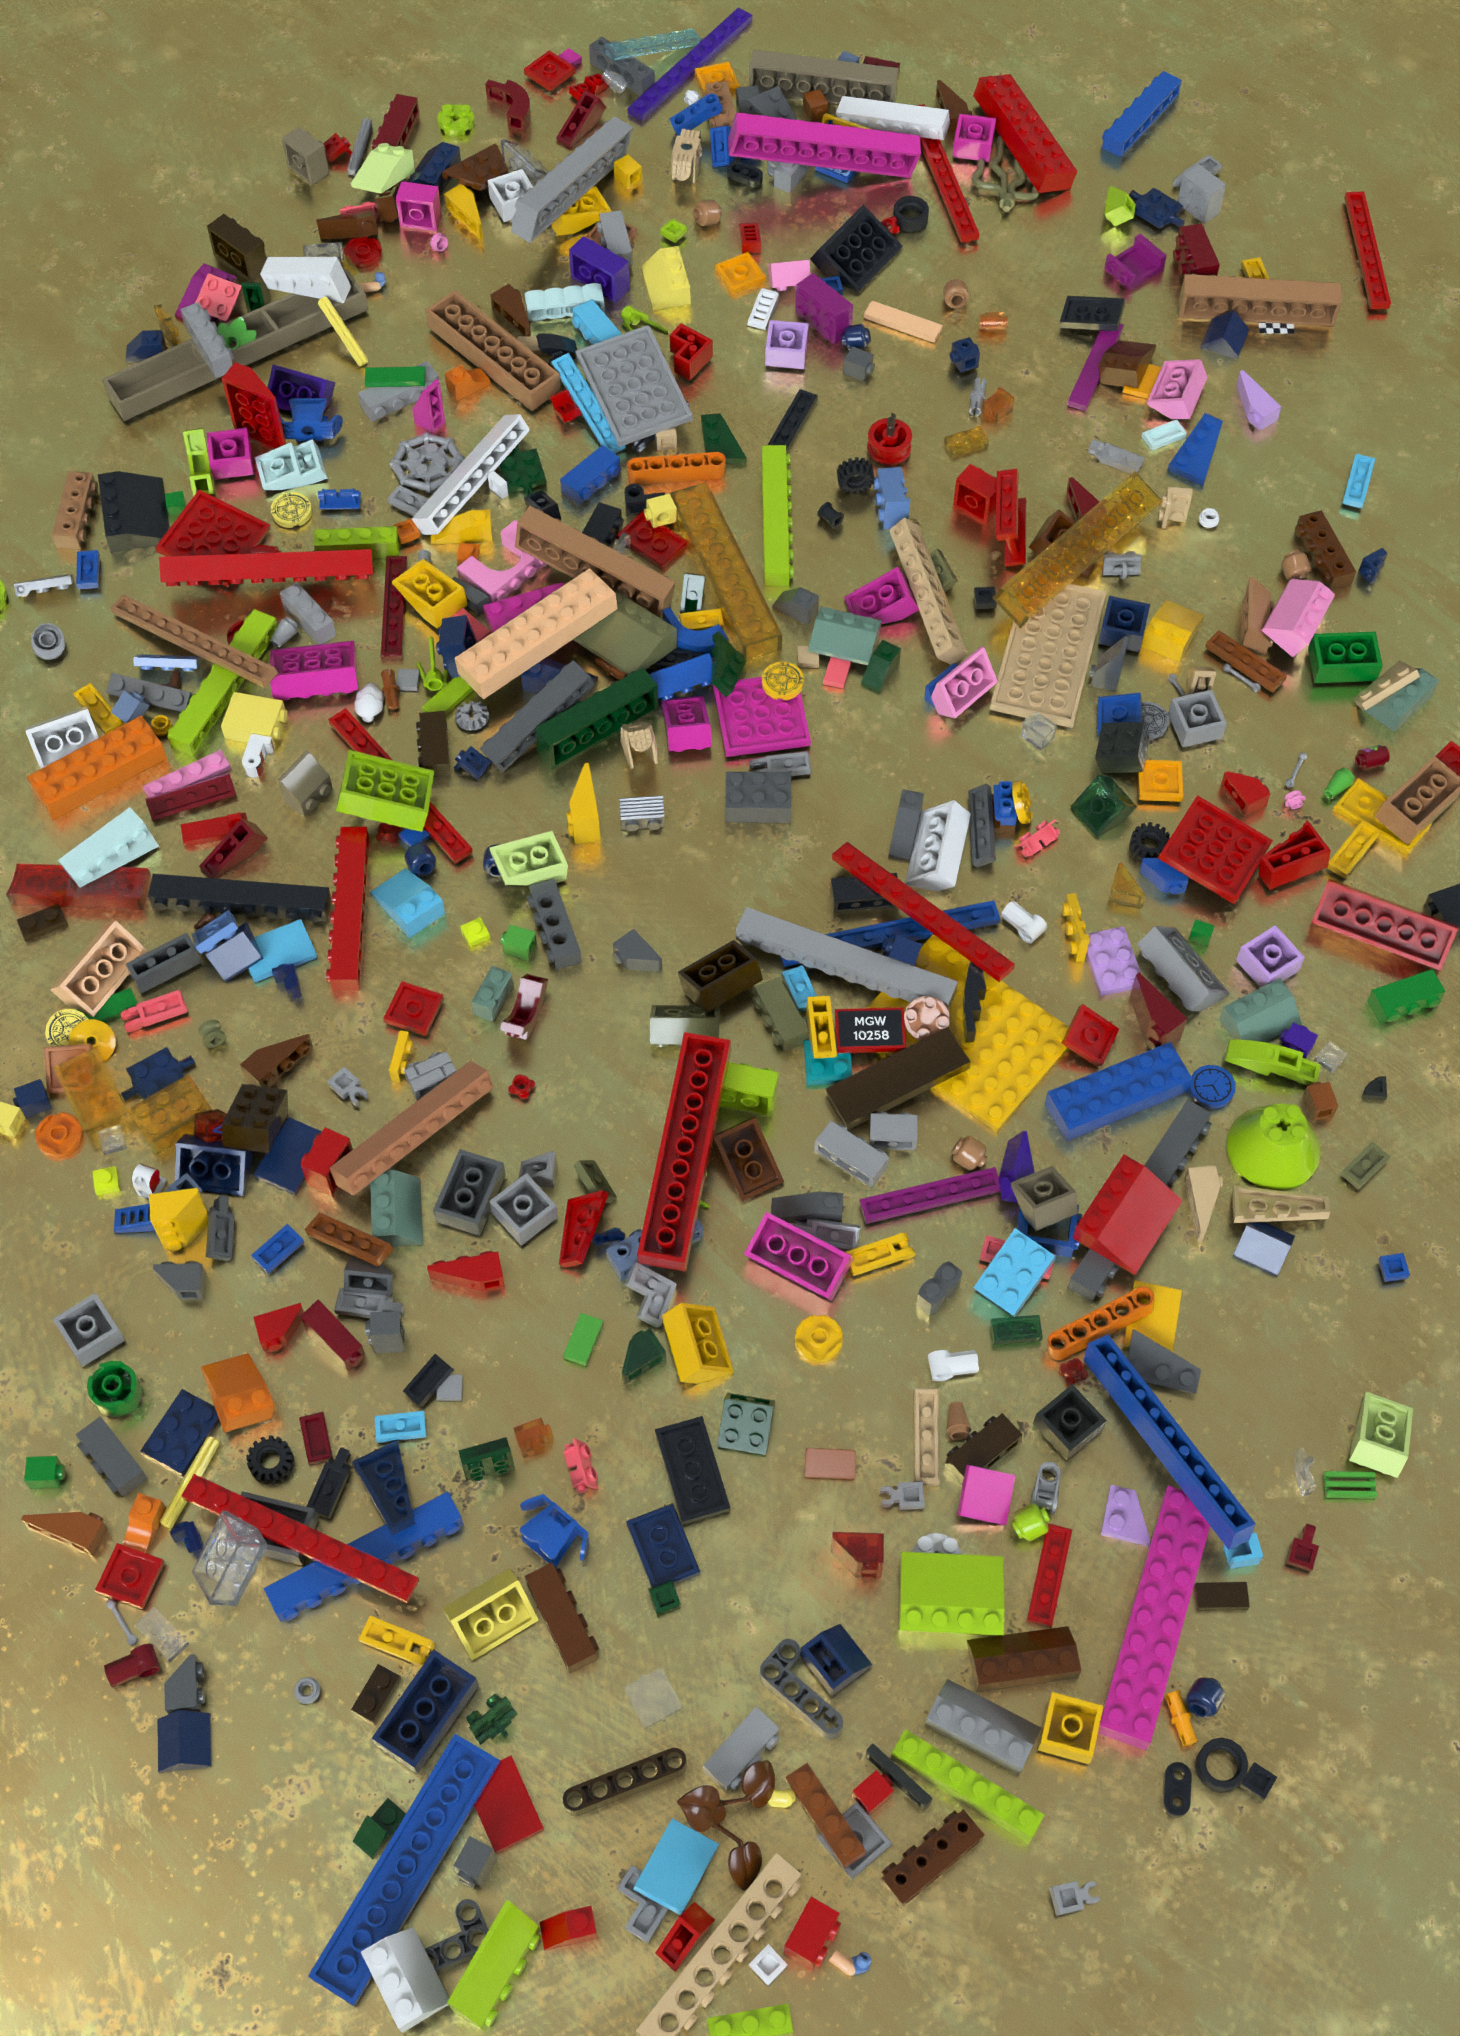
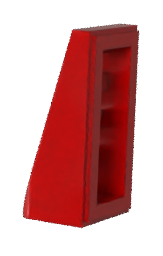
[739,223,761,254]

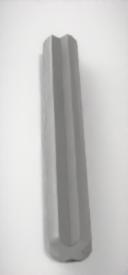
[347,118,372,176]

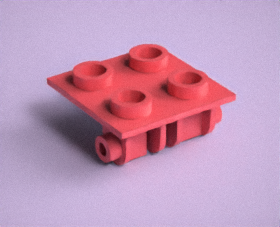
[195,273,242,323]

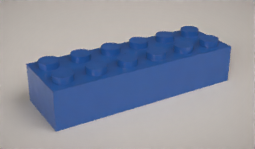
[1045,1042,1193,1142]

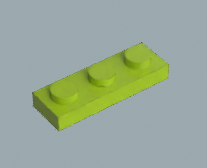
[707,2003,793,2036]

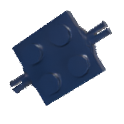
[1129,188,1185,229]
[121,1047,195,1109]

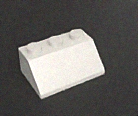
[25,706,99,769]
[361,1927,449,2033]

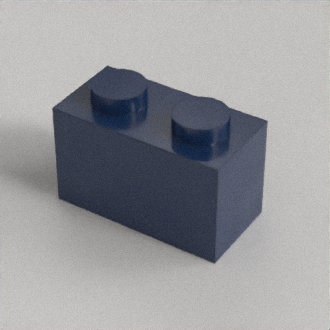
[880,935,922,966]

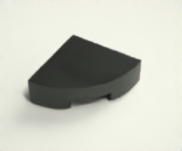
[1362,1076,1387,1100]

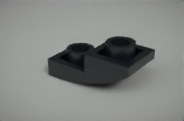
[536,333,578,360]

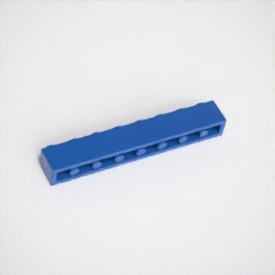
[263,1491,464,1622]

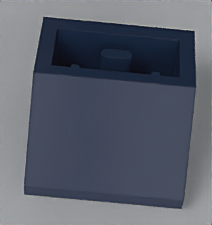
[800,1624,873,1697]

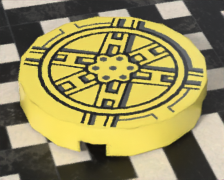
[271,492,312,528]
[45,1009,92,1047]

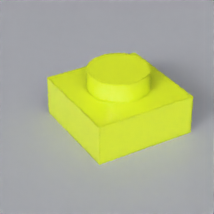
[460,917,490,947]
[92,1166,120,1196]

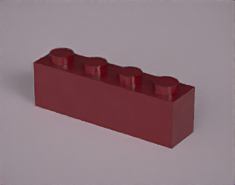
[372,94,419,150]

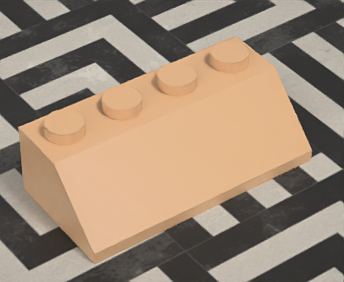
[50,920,148,1017]

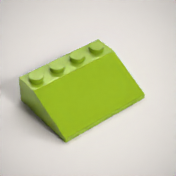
[336,750,434,832]
[899,1552,1005,1636]
[447,1900,541,2031]

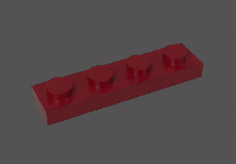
[145,773,236,821]

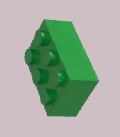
[1308,631,1383,683]

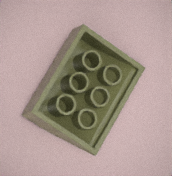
[573,591,677,675]

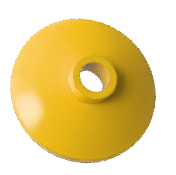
[68,1019,116,1065]

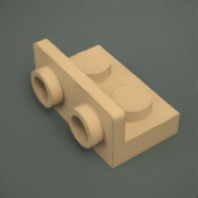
[1158,487,1192,528]

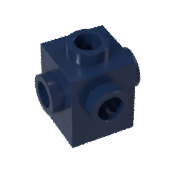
[949,337,980,373]

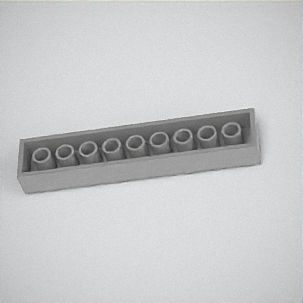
[511,116,633,243]

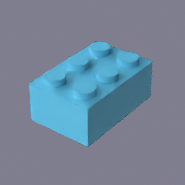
[973,1228,1056,1318]

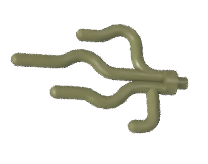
[971,136,1039,212]

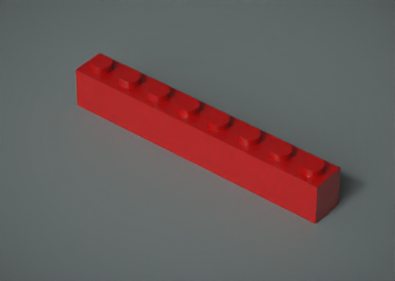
[326,827,370,991]

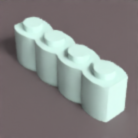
[524,283,605,321]

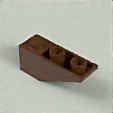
[240,1034,313,1087]

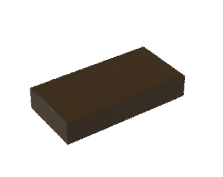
[1194,1582,1250,1610]

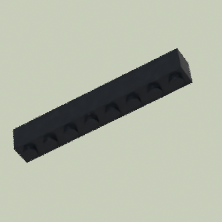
[148,874,332,922]

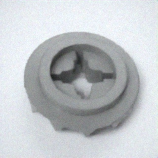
[455,700,489,731]

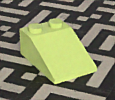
[351,143,415,193]
[490,831,568,885]
[1349,1392,1413,1478]

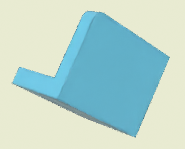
[1223,1532,1264,1569]

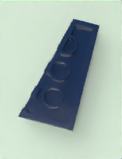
[352,1440,415,1535]

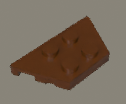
[442,143,508,191]

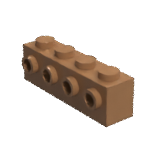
[703,81,736,128]
[52,471,98,550]

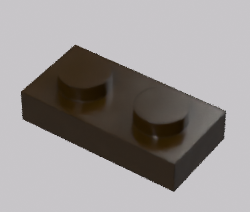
[17,904,68,941]
[351,1664,401,1724]

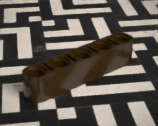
[562,1748,687,1816]

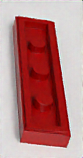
[1026,1523,1073,1628]

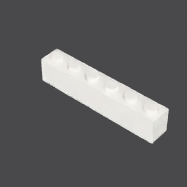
[836,96,950,140]

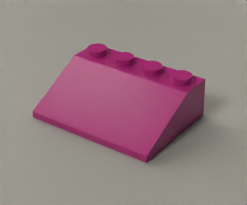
[270,640,358,701]

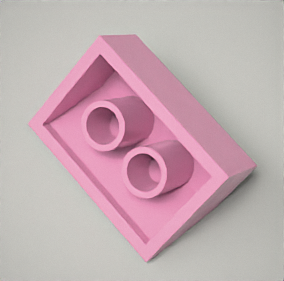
[1147,359,1208,419]
[931,646,998,718]

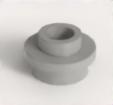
[294,1677,321,1704]

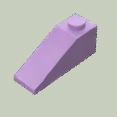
[1236,370,1281,431]

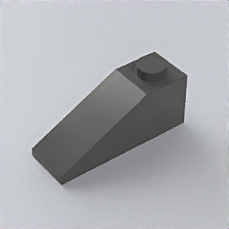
[1089,636,1129,692]
[888,789,924,861]
[771,1191,844,1223]

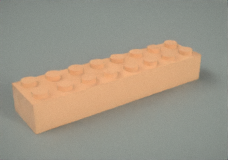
[455,568,618,699]

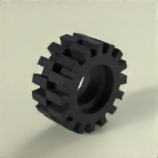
[837,457,875,494]
[1129,822,1170,862]
[246,1435,294,1485]

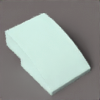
[255,439,327,490]

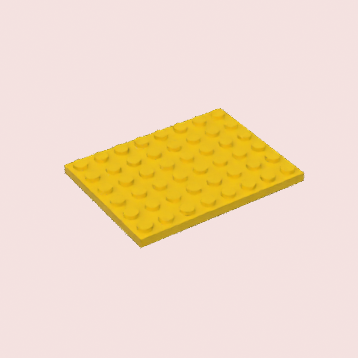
[867,935,1069,1133]

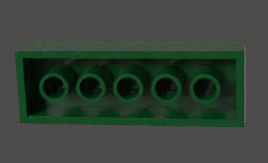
[535,667,658,770]

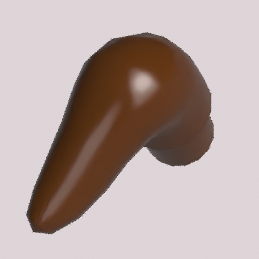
[161,671,181,689]
[194,913,217,929]

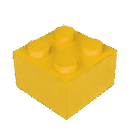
[1038,1692,1103,1765]

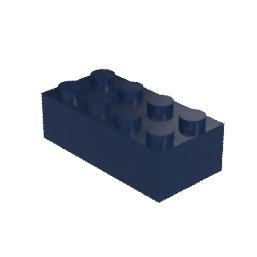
[372,1650,479,1774]

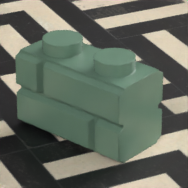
[471,966,514,1022]

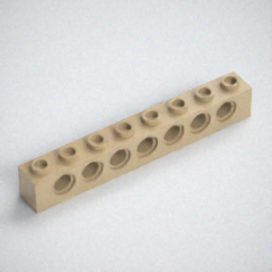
[889,518,968,665]
[636,1853,802,2036]

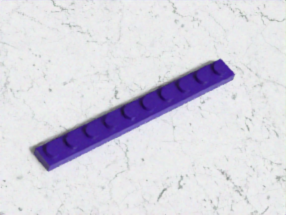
[628,7,752,121]

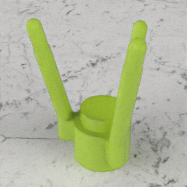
[621,305,669,333]
[417,636,449,691]

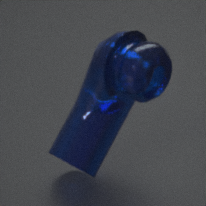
[593,1227,626,1246]

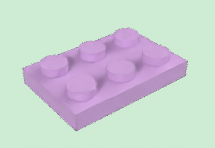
[1086,926,1141,996]

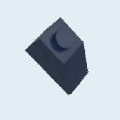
[126,330,167,363]

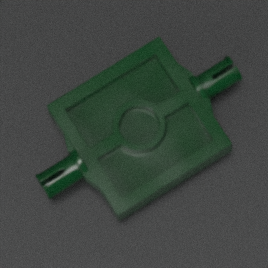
[500,444,547,496]

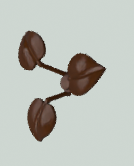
[677,1760,775,1890]

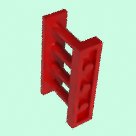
[996,468,1027,567]

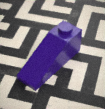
[998,1131,1035,1203]

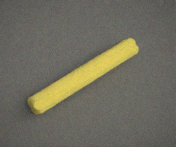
[318,296,368,367]
[160,1436,219,1528]

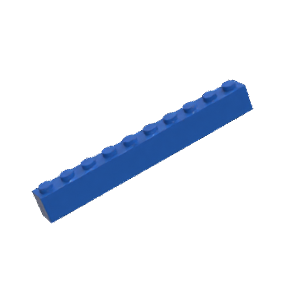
[1083,1334,1256,1550]

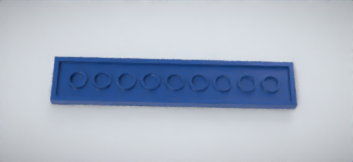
[308,1734,500,2006]

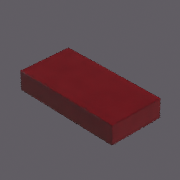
[299,1412,334,1466]

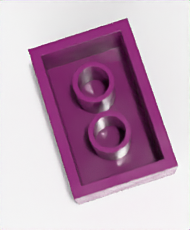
[795,273,853,345]

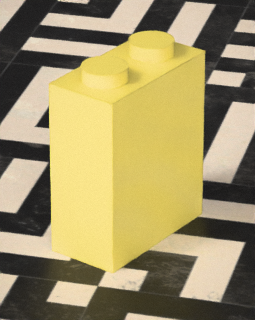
[221,692,288,745]

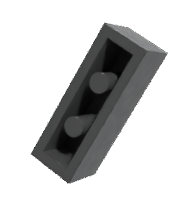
[126,932,201,994]
[75,1416,148,1497]

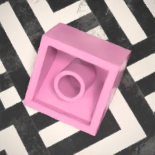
[767,260,810,291]

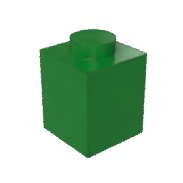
[24,1456,65,1489]

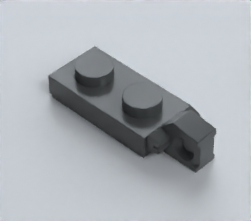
[206,1195,234,1261]

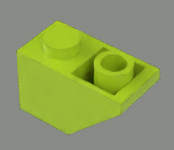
[1104,186,1136,226]

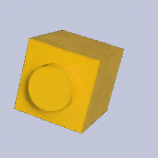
[613,154,642,189]

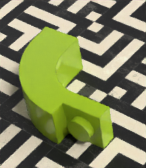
[183,428,214,496]

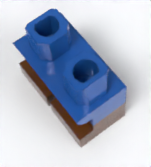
[992,781,1017,833]

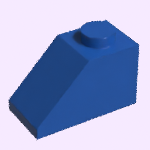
[1139,858,1188,894]

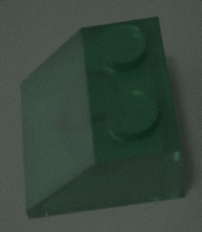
[1070,775,1137,837]

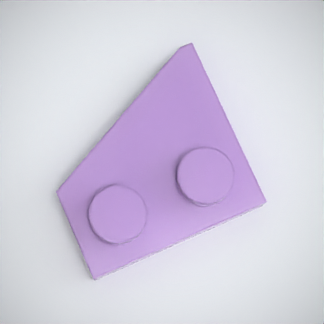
[1100,1485,1150,1546]

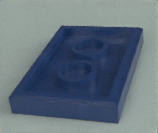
[254,1117,322,1196]
[626,1503,701,1587]

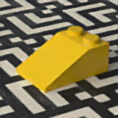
[551,187,612,236]
[392,559,468,628]
[1141,600,1205,662]
[566,763,601,845]

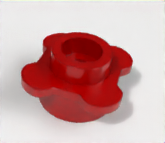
[881,216,900,234]
[508,1074,535,1099]

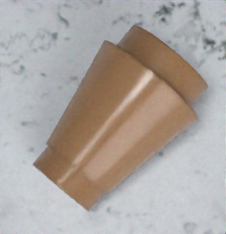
[947,1402,971,1441]

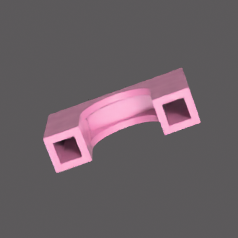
[457,520,547,603]

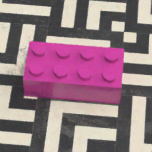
[483,582,564,633]
[744,1212,854,1301]

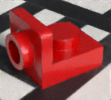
[323,133,352,163]

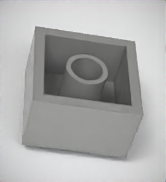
[1177,164,1226,224]
[1168,690,1227,748]
[489,1173,558,1246]
[53,1293,125,1367]

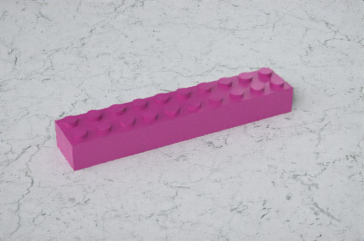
[728,112,921,178]
[1098,1486,1210,1750]

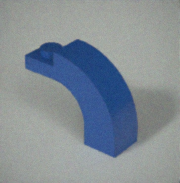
[662,607,729,658]

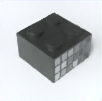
[1095,722,1150,773]
[1033,1384,1107,1460]

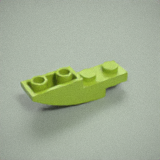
[1225,1039,1321,1086]

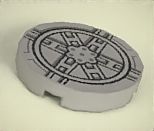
[1141,702,1170,741]

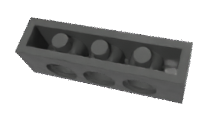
[589,36,655,96]
[527,879,582,970]

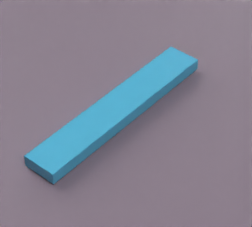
[551,353,626,454]

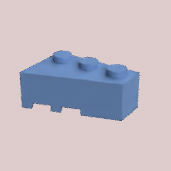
[873,467,910,529]

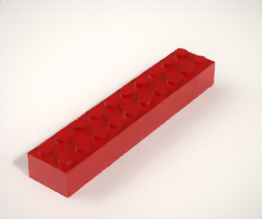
[159,549,373,587]
[637,1032,731,1271]

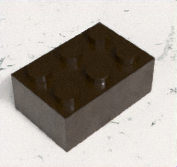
[207,214,267,282]
[677,940,763,1013]
[222,1084,288,1153]

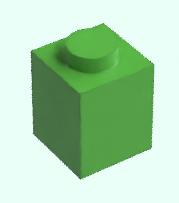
[500,924,537,961]

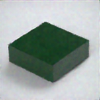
[648,1580,681,1614]

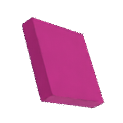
[957,1465,1015,1525]

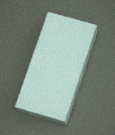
[1142,419,1187,451]

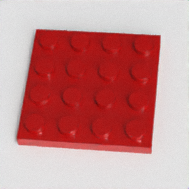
[156,490,270,587]
[1158,795,1273,904]

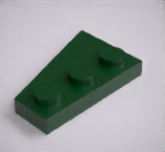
[701,413,747,464]
[711,631,746,697]

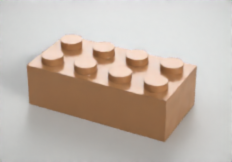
[1374,756,1460,845]

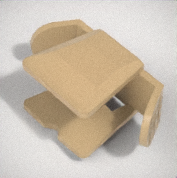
[671,129,702,183]
[621,721,658,769]

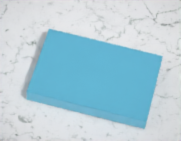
[248,919,318,983]
[634,1818,719,1915]

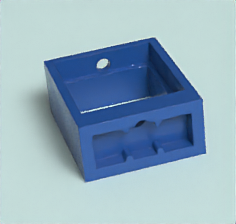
[1017,1205,1082,1257]

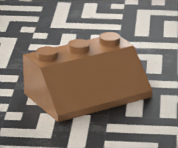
[1241,577,1274,655]

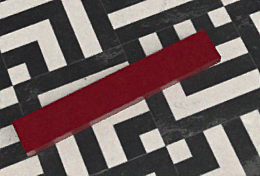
[381,556,408,660]

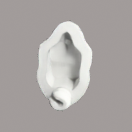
[355,682,384,723]

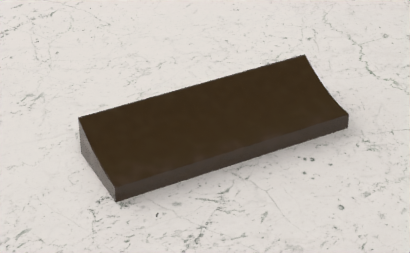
[826,1027,971,1130]

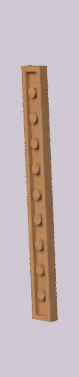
[110,594,278,688]

